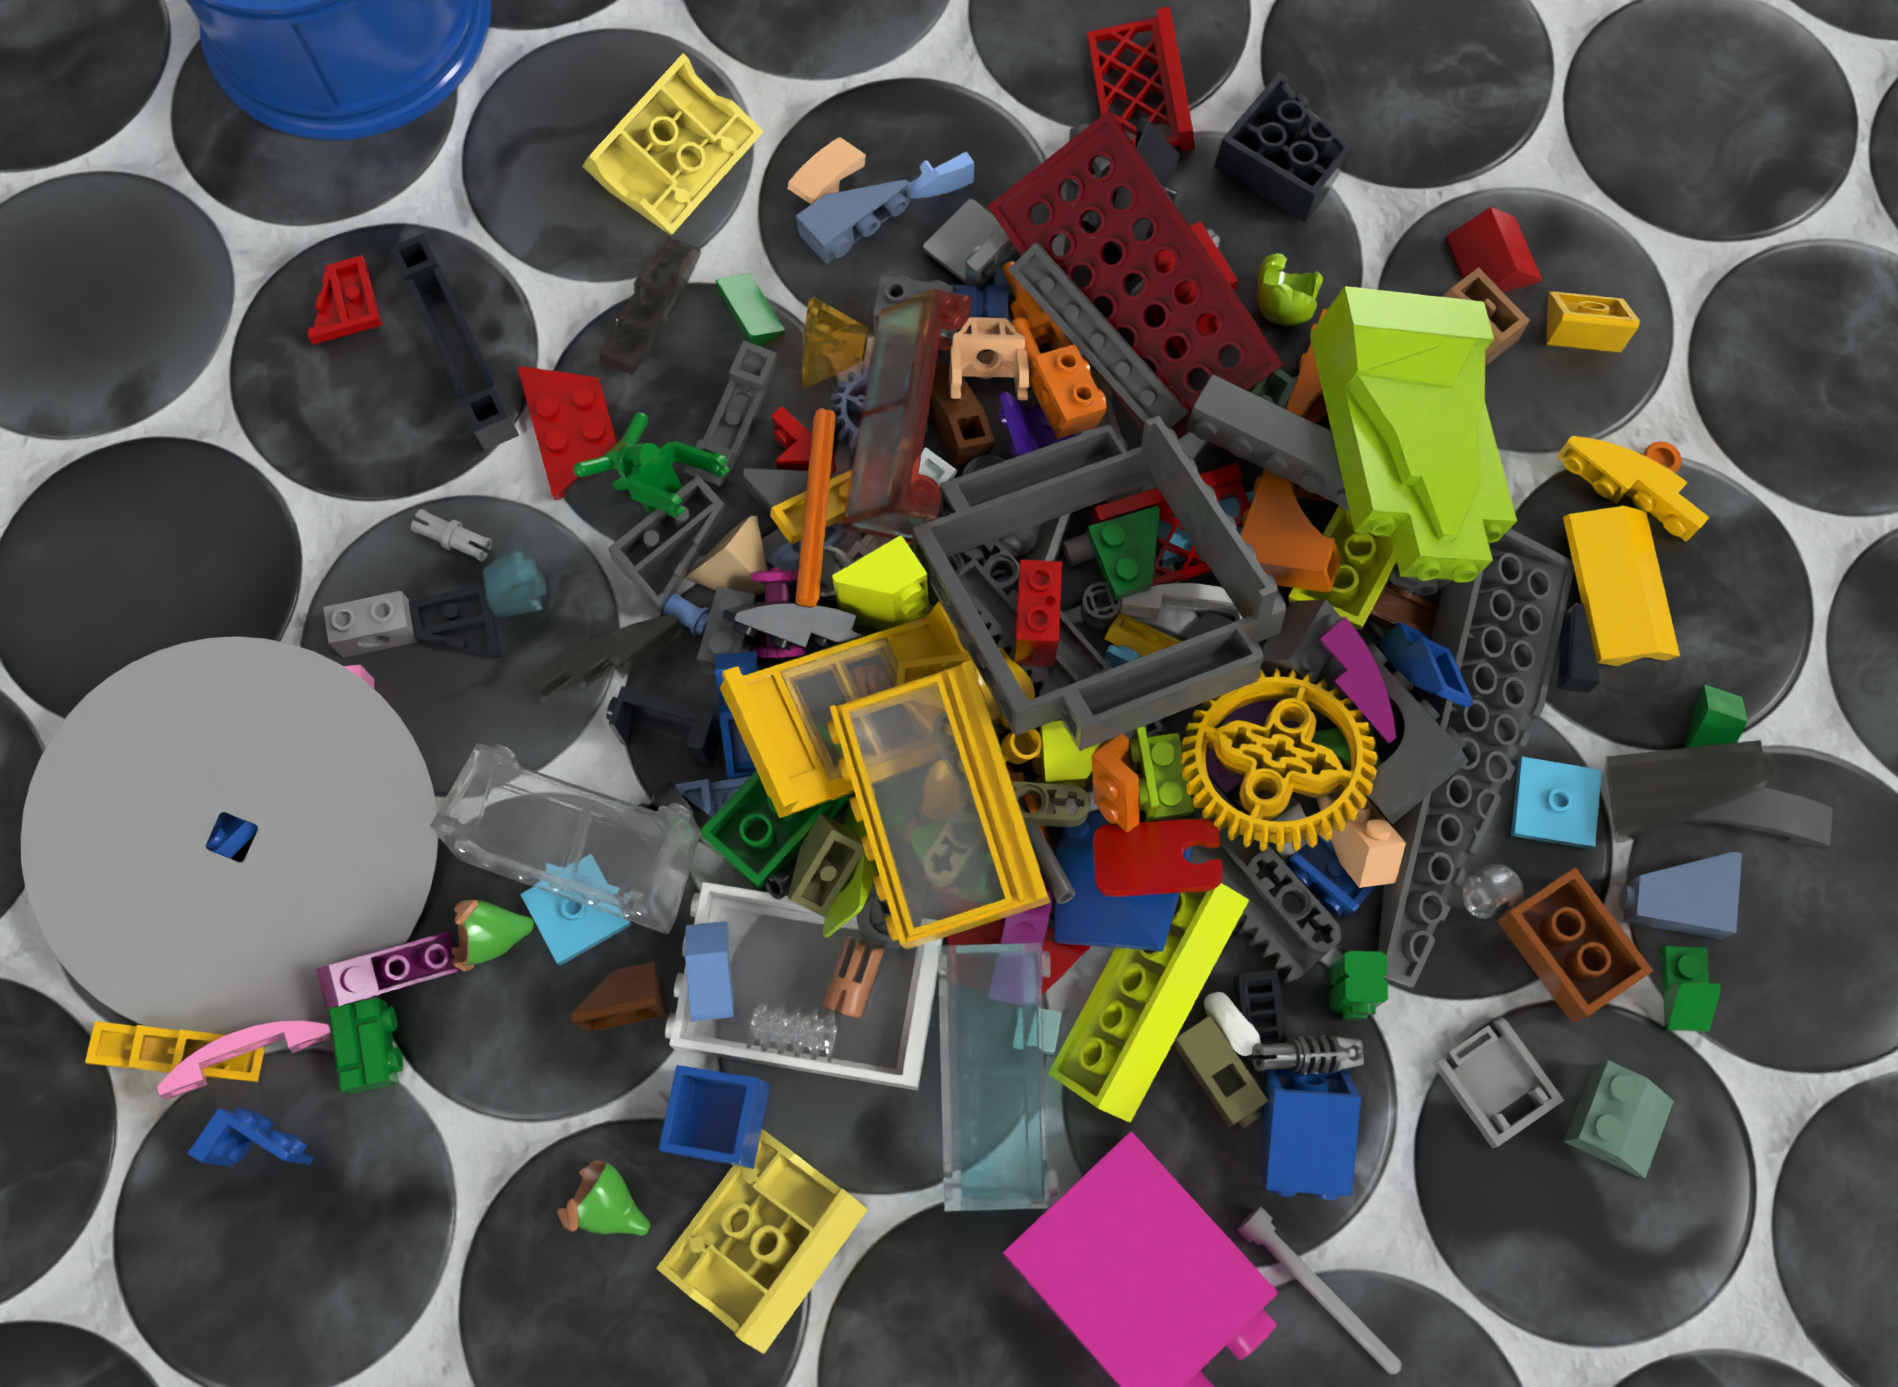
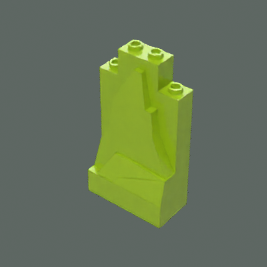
[1310,286,1517,583]

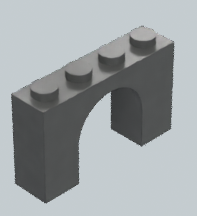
[1310,643,1469,824]

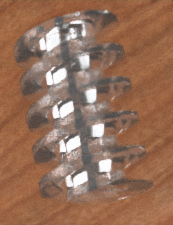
[747,997,837,1063]

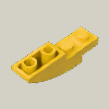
[1556,436,1710,542]

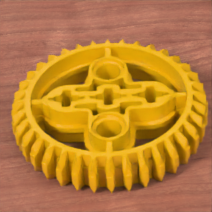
[1181,668,1377,853]

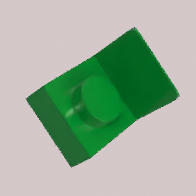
[1660,946,1721,1032]

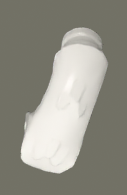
[1203,992,1260,1056]

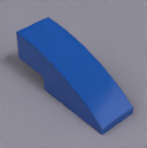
[1379,621,1474,708]
[715,651,758,780]

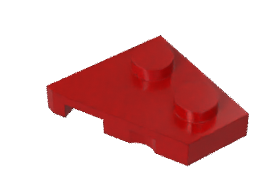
[308,255,383,345]

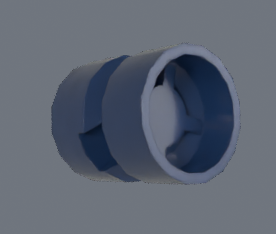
[955,284,1008,333]

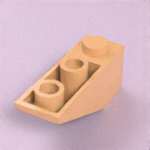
[1316,790,1406,888]

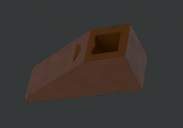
[917,363,995,469]

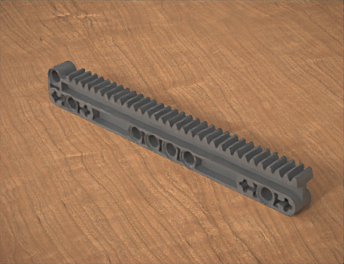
[947,539,1341,985]

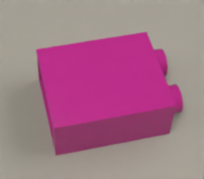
[1002,1131,1278,1387]

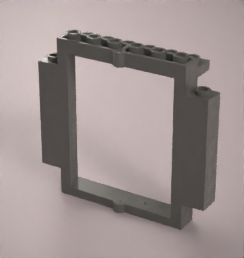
[912,416,1286,751]

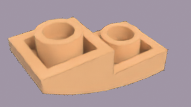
[788,137,866,204]

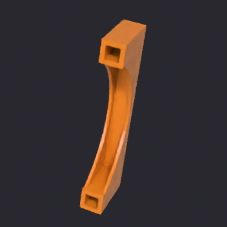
[1240,309,1341,593]

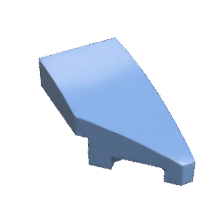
[910,151,974,199]
[675,776,750,817]

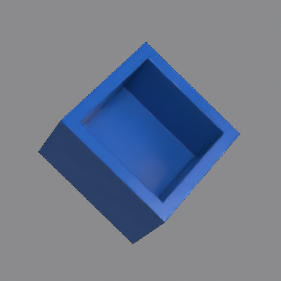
[659,1065,770,1169]

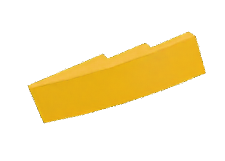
[85,1021,265,1082]

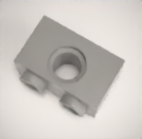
[323,591,419,658]

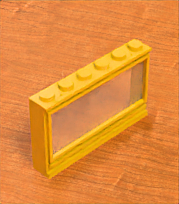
[827,660,1051,950]

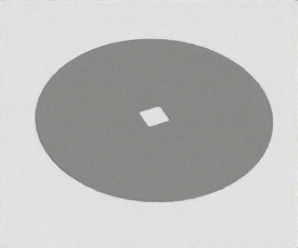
[20,636,439,1035]

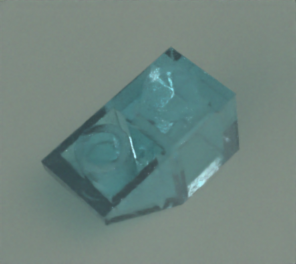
[483,546,547,618]

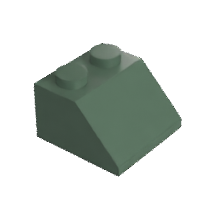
[1563,1060,1674,1179]

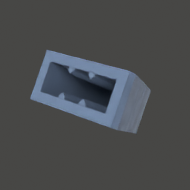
[1619,852,1742,940]

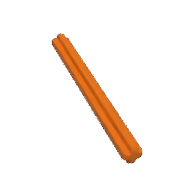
[795,408,836,608]

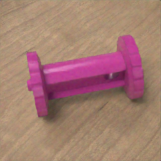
[750,567,805,659]

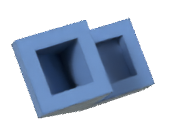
[685,921,734,1021]

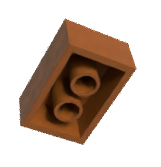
[1497,867,1653,1023]

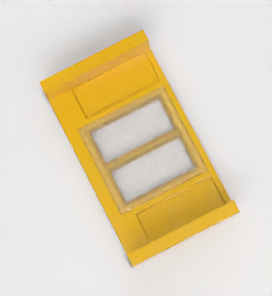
[720,602,1001,818]

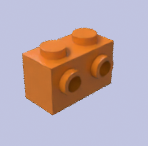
[1029,344,1107,439]

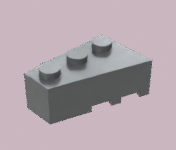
[608,475,724,616]

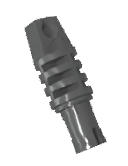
[1252,1035,1364,1075]

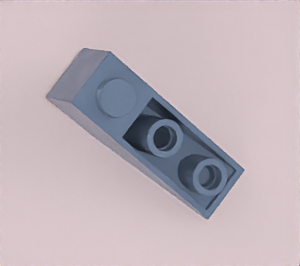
[796,179,910,264]

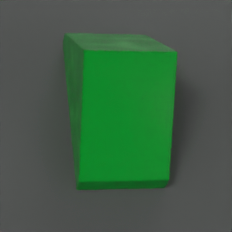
[1682,684,1748,770]

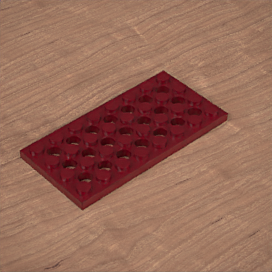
[988,110,1284,441]

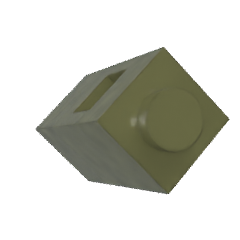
[1173,1016,1268,1128]

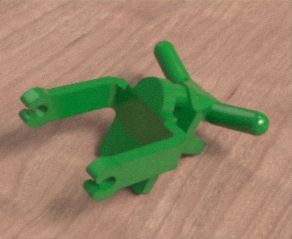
[573,412,730,518]

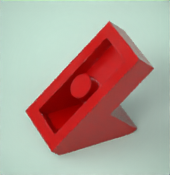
[771,406,837,475]

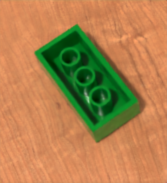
[698,717,855,892]

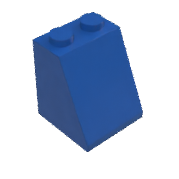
[1261,1069,1361,1200]

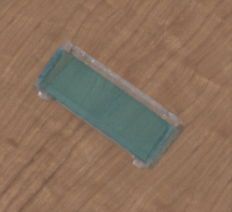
[938,942,1057,1211]

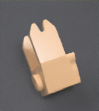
[949,317,1029,400]

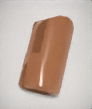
[823,935,885,1019]

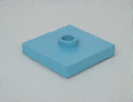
[1511,757,1602,850]
[520,854,632,966]

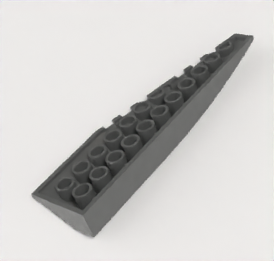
[1378,529,1574,987]

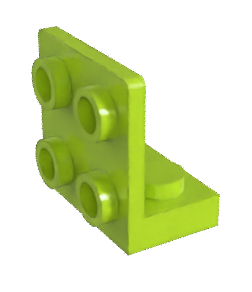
[1129,725,1194,822]

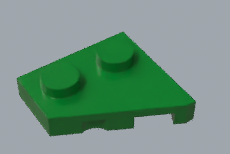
[1086,506,1160,600]

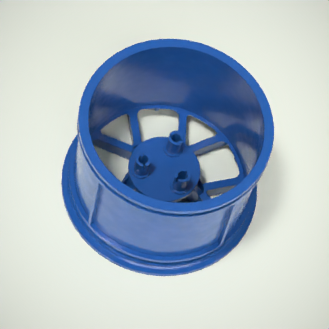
[186,0,492,140]

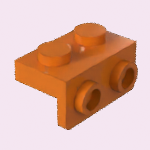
[1091,734,1139,832]

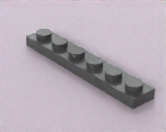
[1008,243,1190,429]

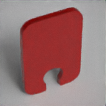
[1093,818,1223,897]

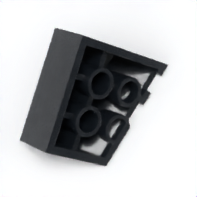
[1214,71,1353,222]
[1095,117,1179,283]

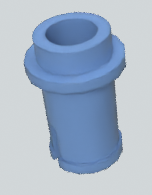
[663,593,711,636]

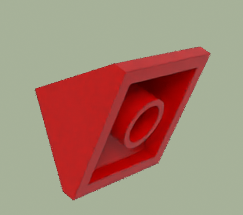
[1445,207,1542,293]

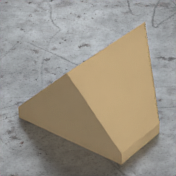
[685,515,767,597]

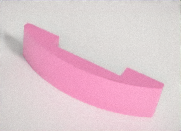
[157,1021,332,1100]

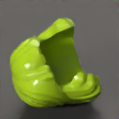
[1257,254,1323,326]

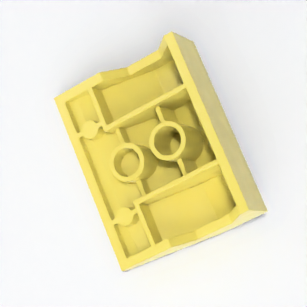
[582,53,764,235]
[656,1129,868,1354]

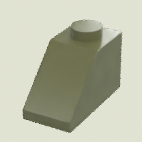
[788,813,864,917]

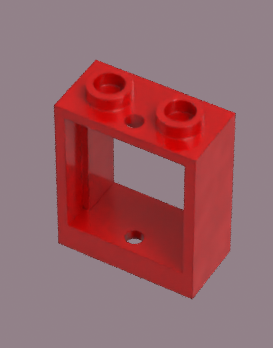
[1014,560,1062,667]

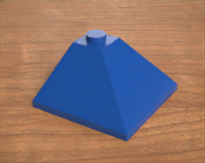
[1054,812,1193,951]

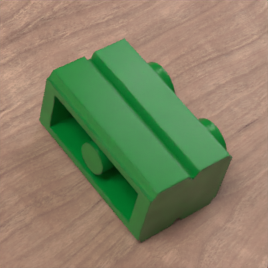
[1329,951,1388,1020]
[328,998,404,1095]

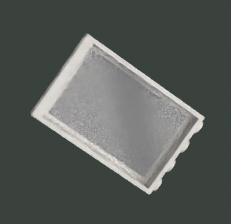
[665,882,944,1091]

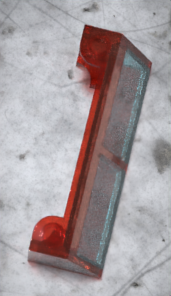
[842,288,972,544]

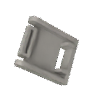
[1433,1016,1564,1148]

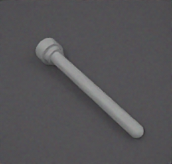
[1237,1206,1401,1374]

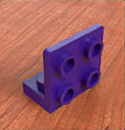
[999,391,1080,458]

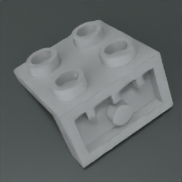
[924,199,1018,290]

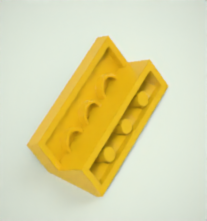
[1563,506,1680,666]

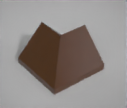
[571,962,669,1033]

